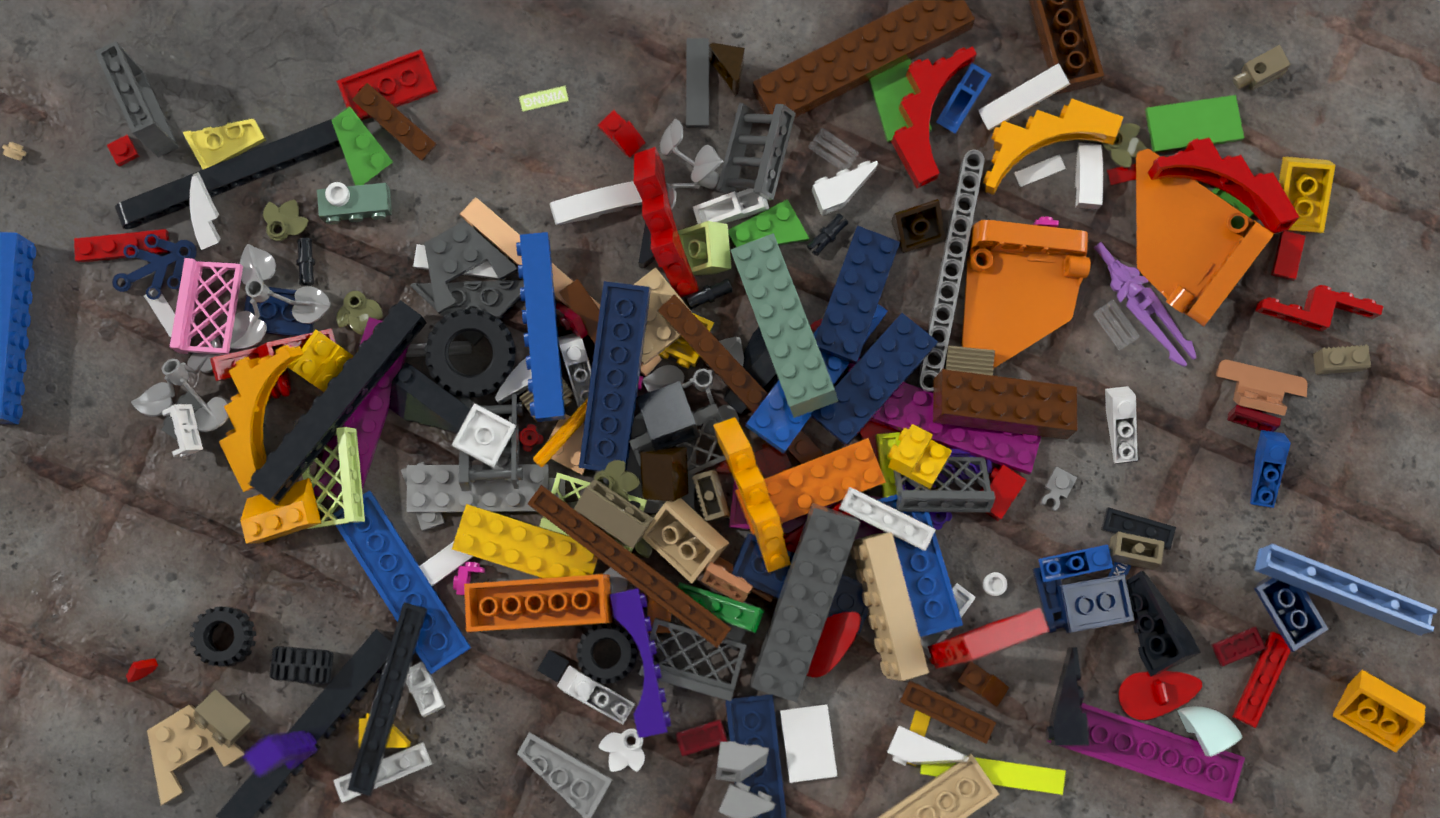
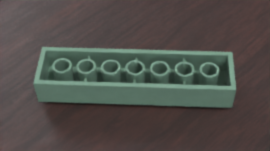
[731,233,838,418]

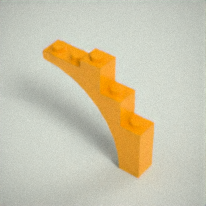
[983,98,1124,195]
[219,345,303,492]
[713,417,791,573]

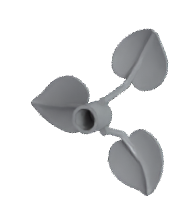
[660,119,723,210]
[230,244,331,349]
[131,336,229,432]
[643,337,744,442]

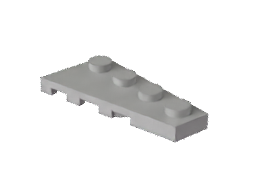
[517,732,613,818]

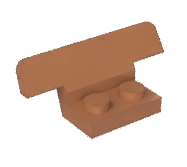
[1216,360,1307,416]
[702,557,774,603]

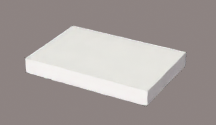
[780,704,837,783]

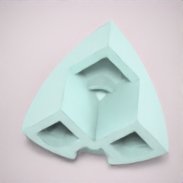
[1177,706,1242,757]

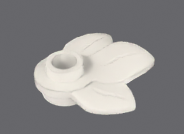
[599,729,645,772]

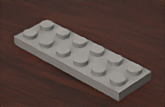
[407,464,549,513]

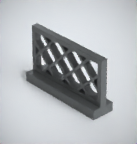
[629,403,726,476]
[894,457,995,512]
[639,618,747,701]

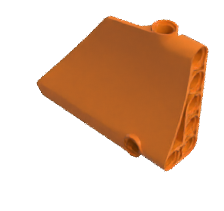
[1136,149,1274,327]
[962,220,1091,368]

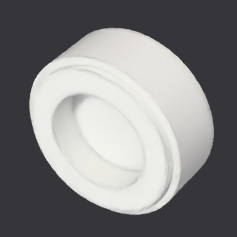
[325,182,350,207]
[983,572,1007,596]

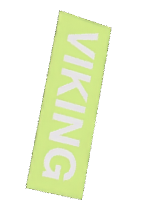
[519,86,569,111]

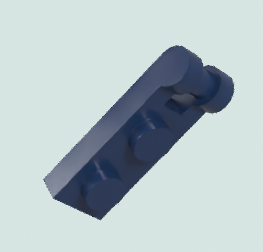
[1032,567,1066,633]

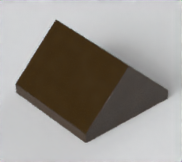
[709,43,745,96]
[891,199,946,253]
[640,447,689,502]

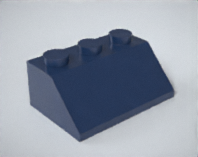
[1254,576,1328,652]

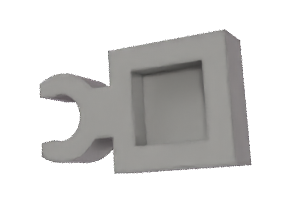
[1041,467,1077,511]

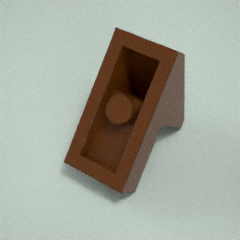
[957,661,1009,708]

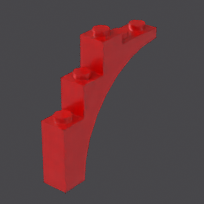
[891,46,977,189]
[1147,137,1299,234]
[633,147,699,297]

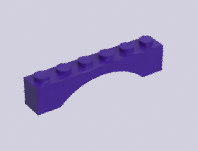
[610,589,671,738]
[243,731,318,776]

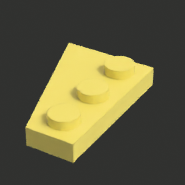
[183,119,266,169]

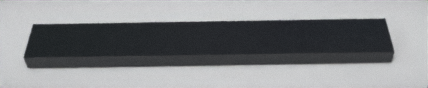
[347,602,428,796]

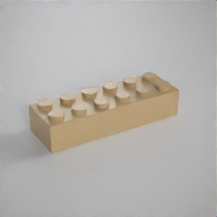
[850,532,929,681]

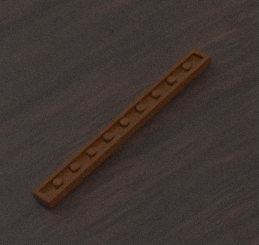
[657,294,825,464]
[527,485,732,648]

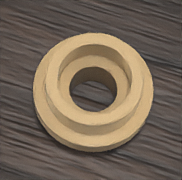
[2,142,27,161]

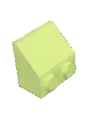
[678,221,731,275]

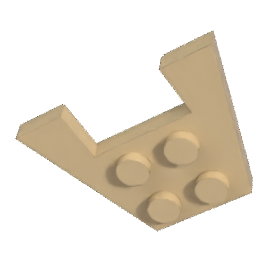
[147,705,246,805]

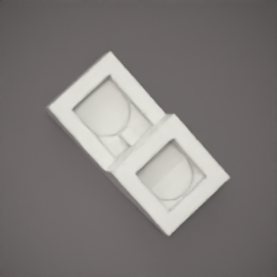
[406,662,445,717]

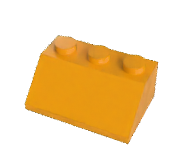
[240,478,322,544]
[1333,670,1425,752]

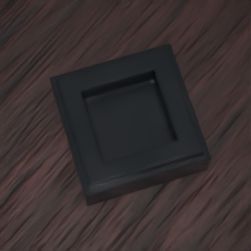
[537,650,570,682]

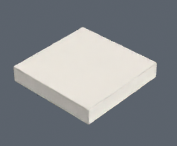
[452,403,516,468]

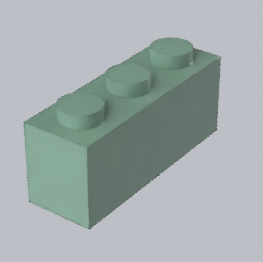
[317,183,392,224]

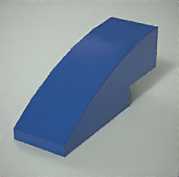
[936,63,991,134]

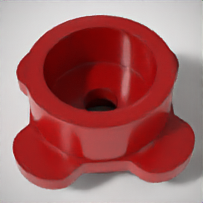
[519,424,544,452]

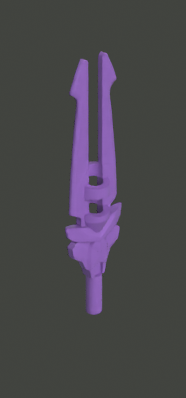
[1094,242,1196,367]

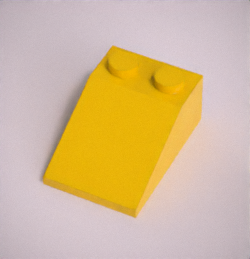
[1279,157,1336,233]

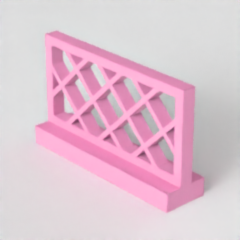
[170,258,243,355]

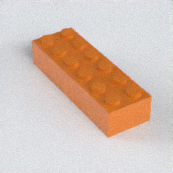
[735,438,886,535]
[464,574,613,632]

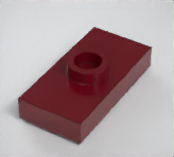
[555,302,588,339]
[1227,404,1281,432]
[1211,626,1266,666]
[675,719,727,757]

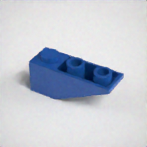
[1250,430,1291,508]
[1038,544,1113,582]

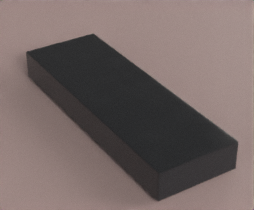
[1101,507,1176,550]

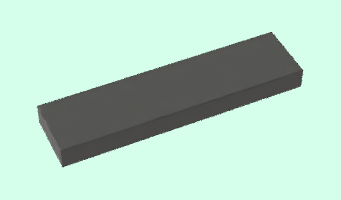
[686,38,709,128]

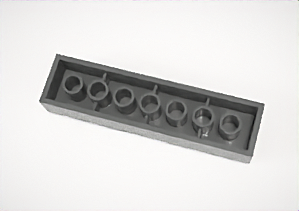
[750,503,860,702]

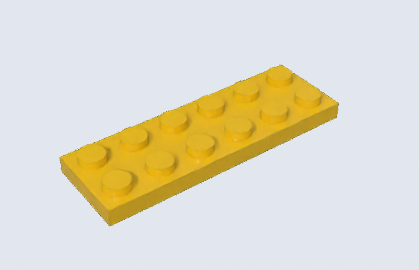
[452,504,598,578]

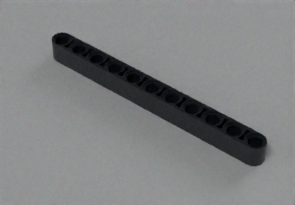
[115,118,341,229]

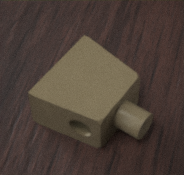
[1233,45,1291,90]

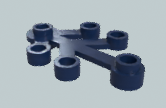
[112,234,197,300]

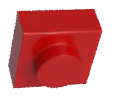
[107,135,140,167]

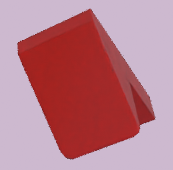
[598,110,646,159]

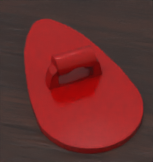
[806,612,861,677]
[1118,671,1202,720]

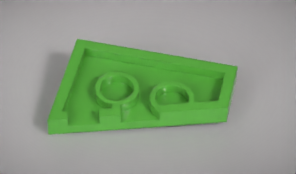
[331,106,393,186]
[728,199,809,248]

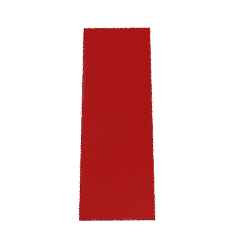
[1107,163,1136,185]

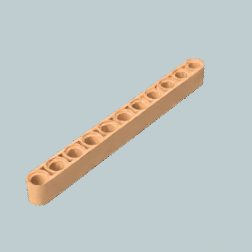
[460,197,662,377]

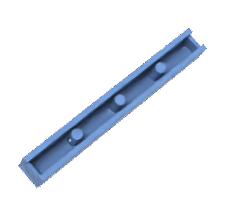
[1254,544,1437,636]

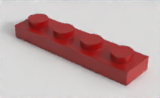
[74,229,170,263]

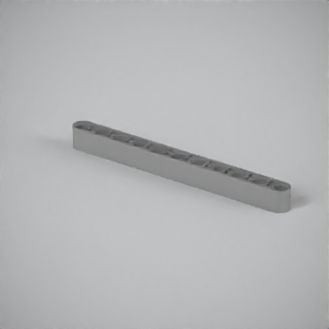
[918,150,984,393]

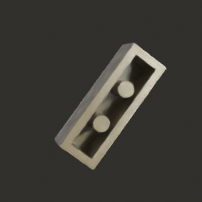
[574,479,654,549]

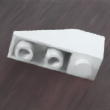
[812,161,878,215]
[558,333,592,408]
[1105,386,1138,463]
[557,666,635,724]

